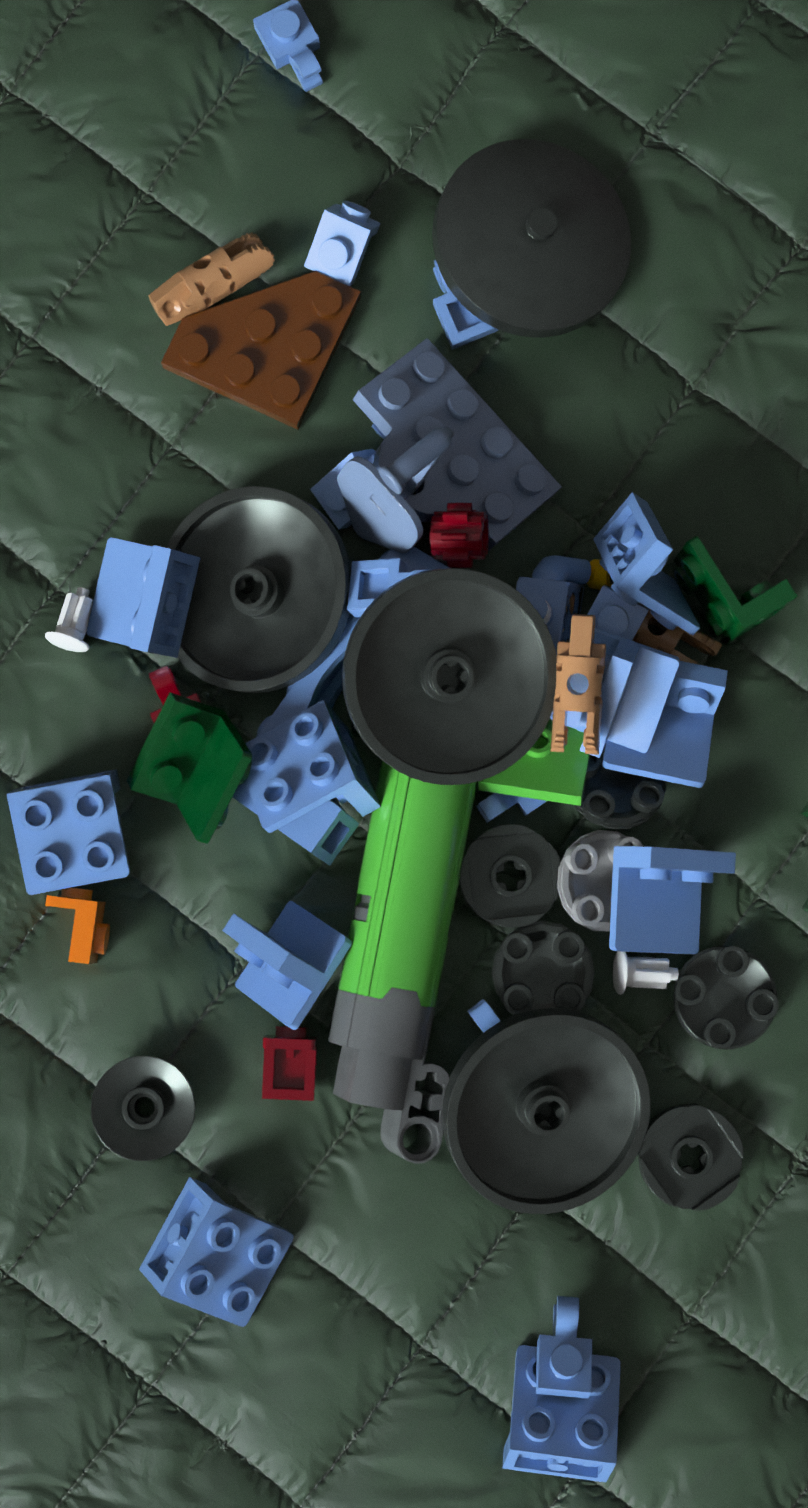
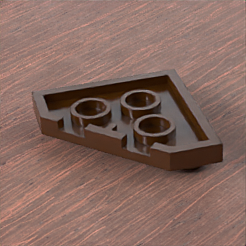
[161,271,361,430]

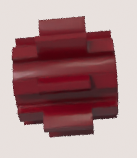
[430,503,489,568]

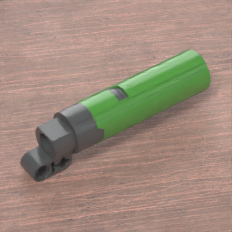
[328,760,477,1164]

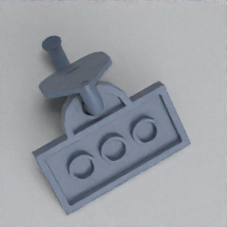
[337,338,562,553]

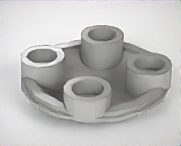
[557,830,643,931]

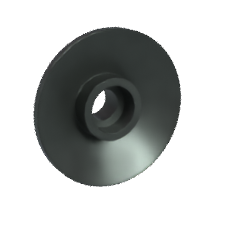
[91,1055,196,1161]

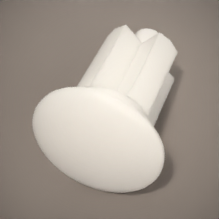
[45,587,93,652]
[613,951,679,995]

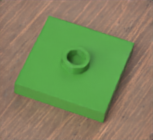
[478,718,590,806]

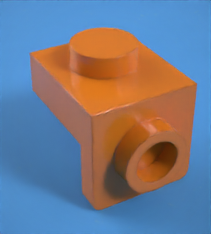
[45,888,110,964]

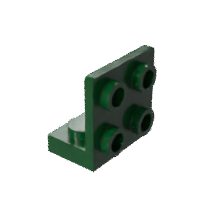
[673,536,798,645]
[126,692,252,844]

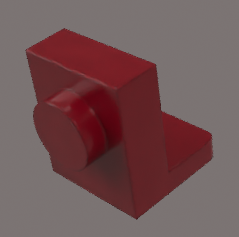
[262,1026,318,1101]

